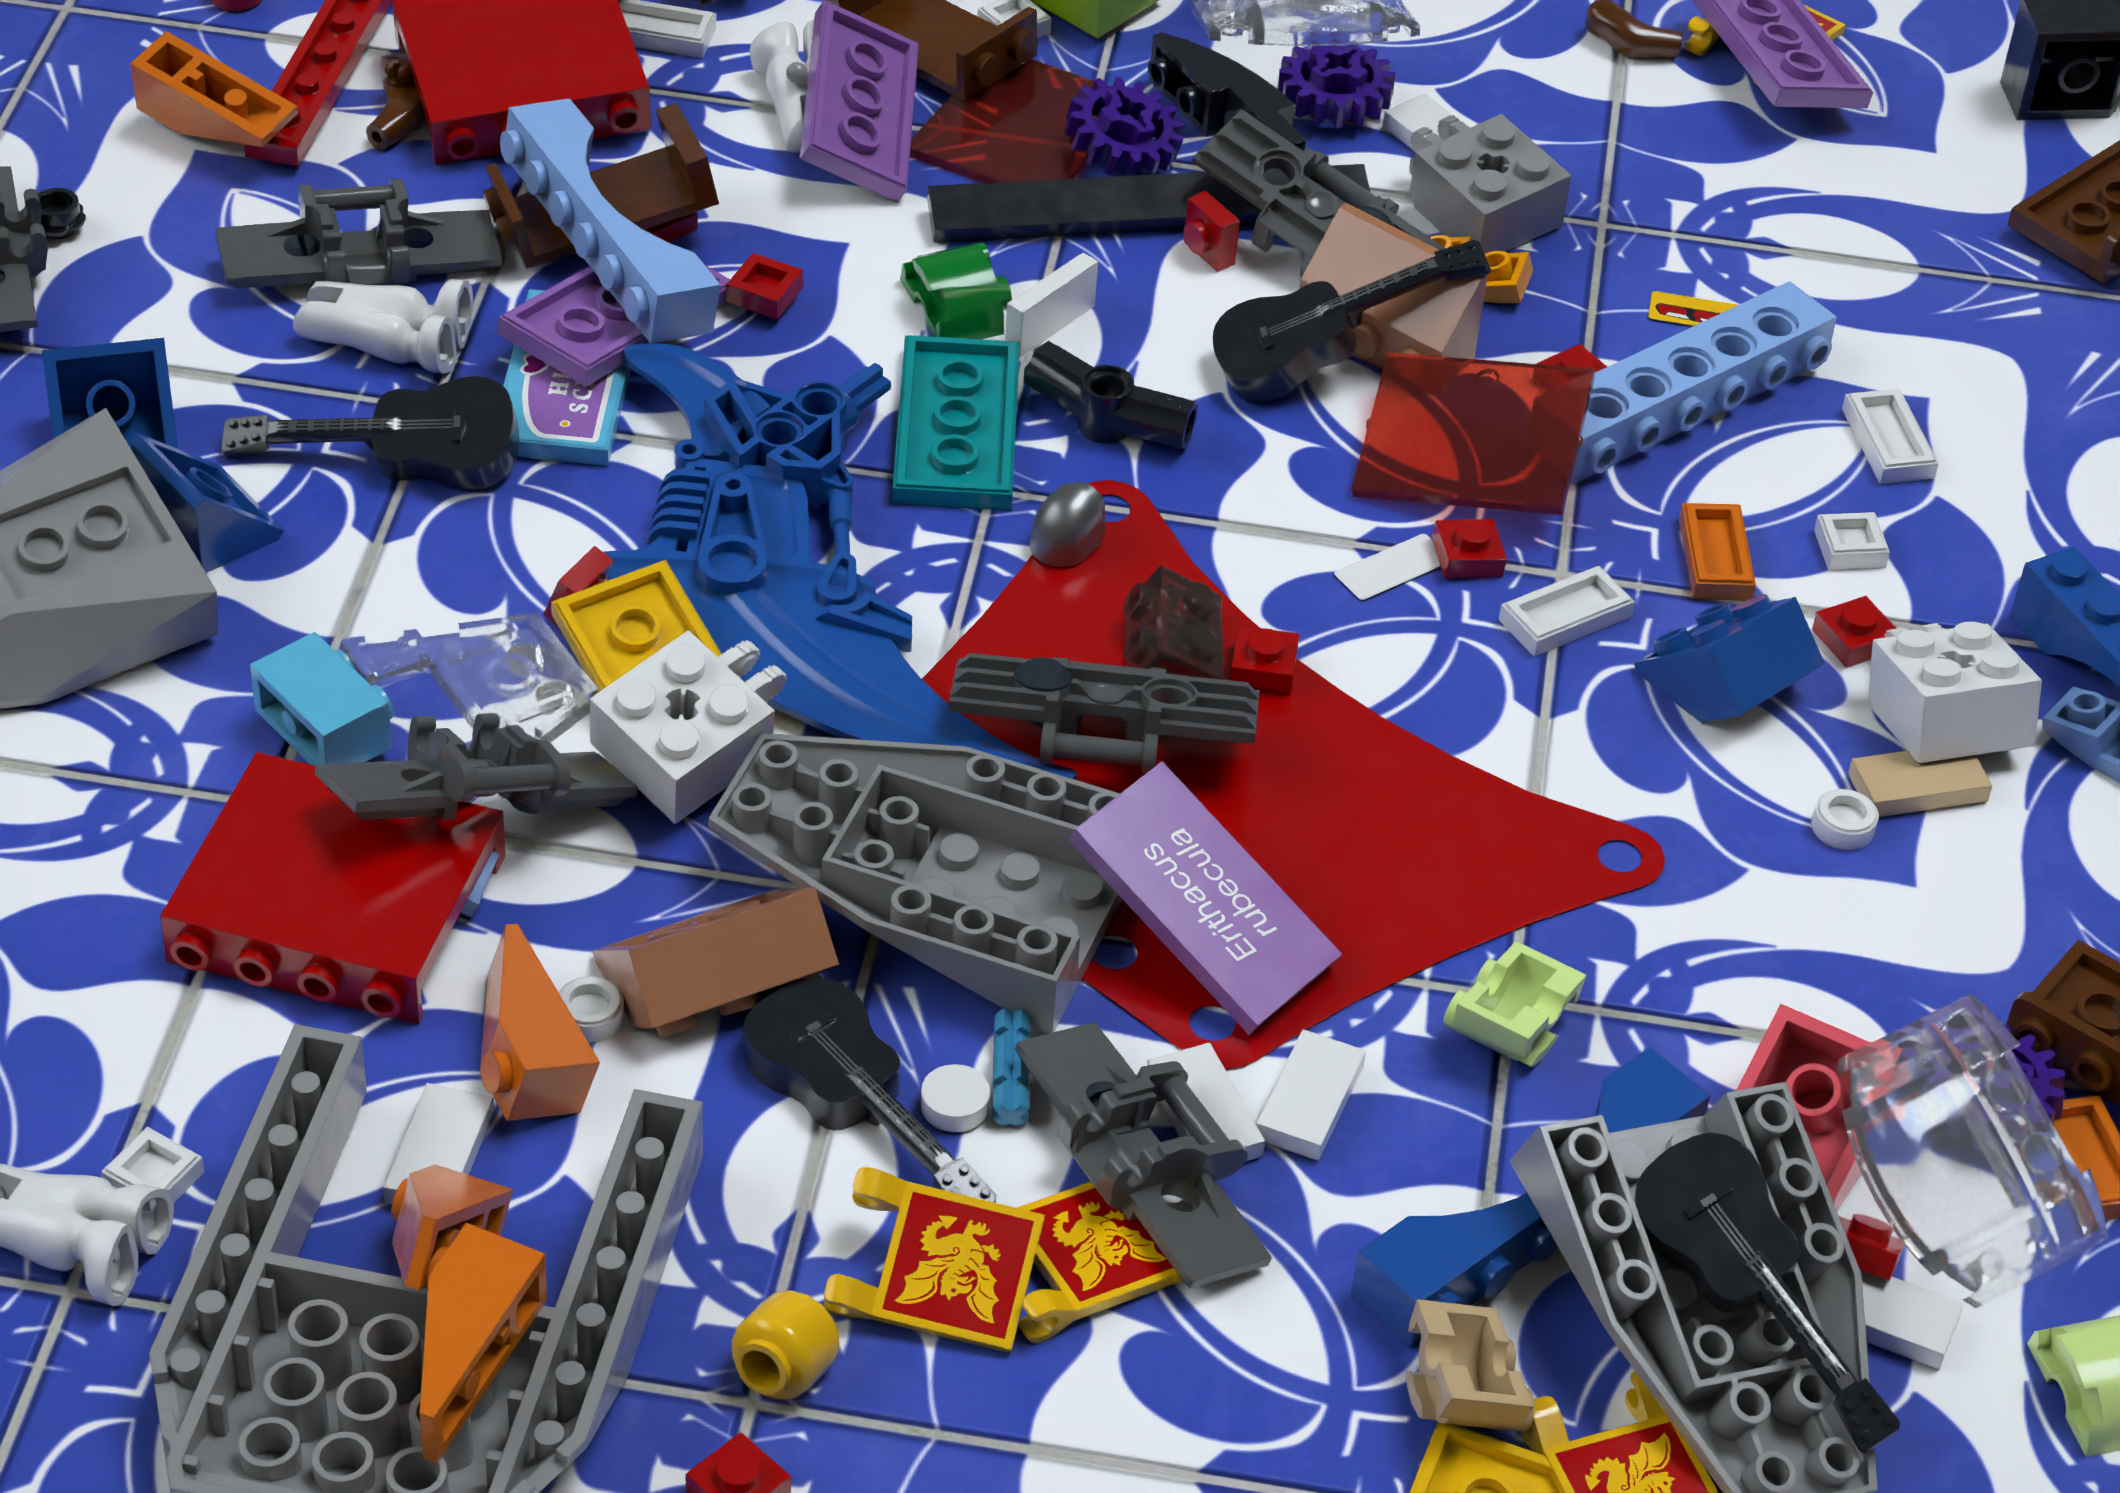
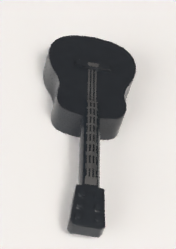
[1212,240,1491,402]
[221,376,519,490]
[744,978,997,1203]
[1633,1133,1900,1454]

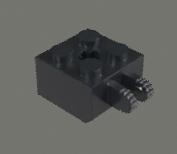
[2000,0,2120,120]

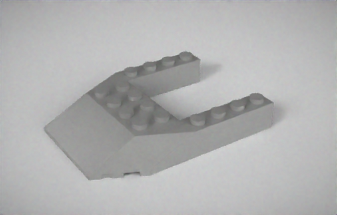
[149,1024,703,1493]

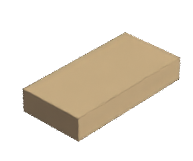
[1848,751,1993,817]

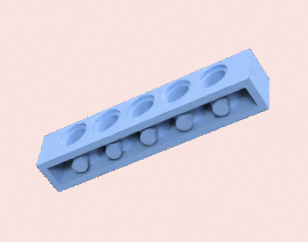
[1527,281,1837,485]

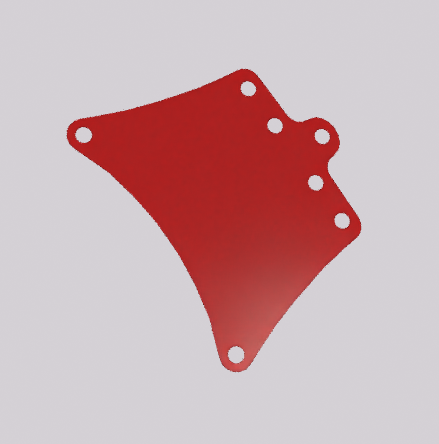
[922,480,1665,1069]

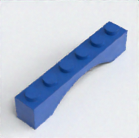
[2010,547,2120,688]
[1351,1047,1710,1348]

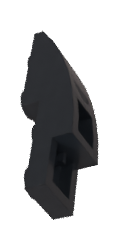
[1148,32,1307,151]

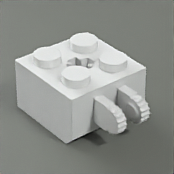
[1868,622,2042,763]
[590,630,787,824]

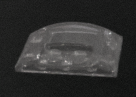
[1190,0,1420,46]
[1838,994,2108,1309]

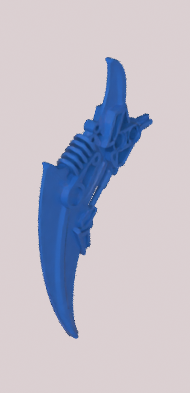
[604,343,1077,780]

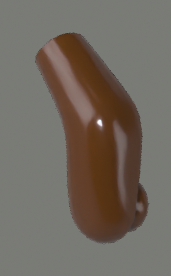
[1586,0,1682,58]
[366,59,423,150]

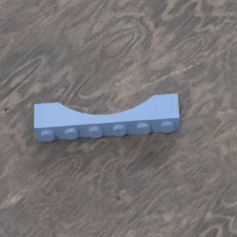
[500,98,721,343]

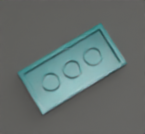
[892,335,1020,511]

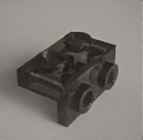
[1123,565,1224,680]

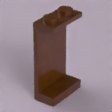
[825,0,1038,101]
[482,103,719,269]

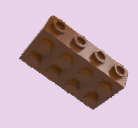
[2007,140,2120,284]
[2006,940,2120,1106]

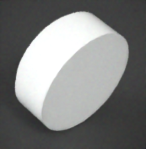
[1811,789,1879,850]
[559,976,624,1043]
[921,1064,990,1132]

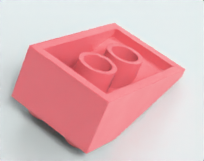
[1736,1003,1911,1210]

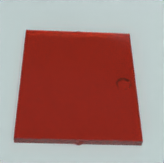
[910,59,1097,183]
[1351,352,1595,515]

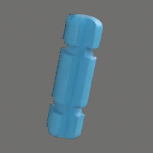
[992,1008,1031,1127]

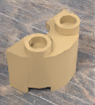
[1406,1299,1535,1432]

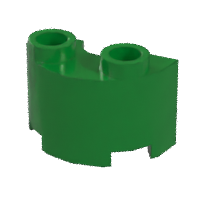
[900,242,1012,339]

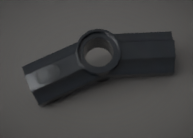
[1023,340,1198,451]

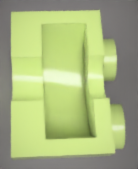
[1443,941,1587,1067]
[2027,1315,2120,1457]

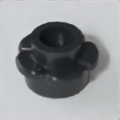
[38,188,86,239]

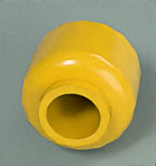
[731,1290,839,1400]

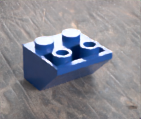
[1634,594,1825,723]

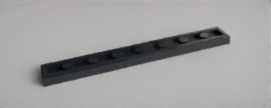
[927,164,1370,242]

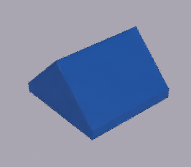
[42,337,178,449]
[131,433,285,573]

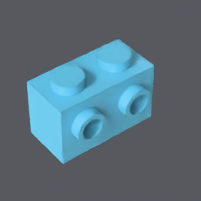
[250,632,394,766]

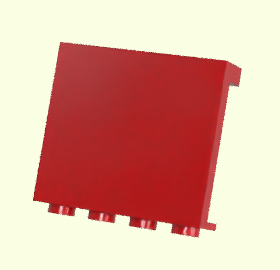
[392,0,651,165]
[160,752,506,1024]

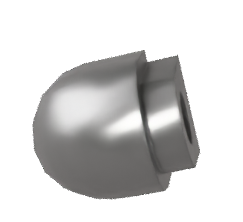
[1030,482,1105,567]

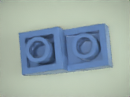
[2042,686,2120,783]

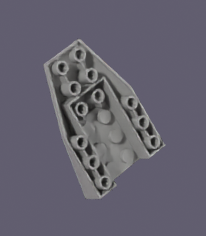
[0,408,218,709]
[708,733,1122,1033]
[1509,1082,1878,1493]

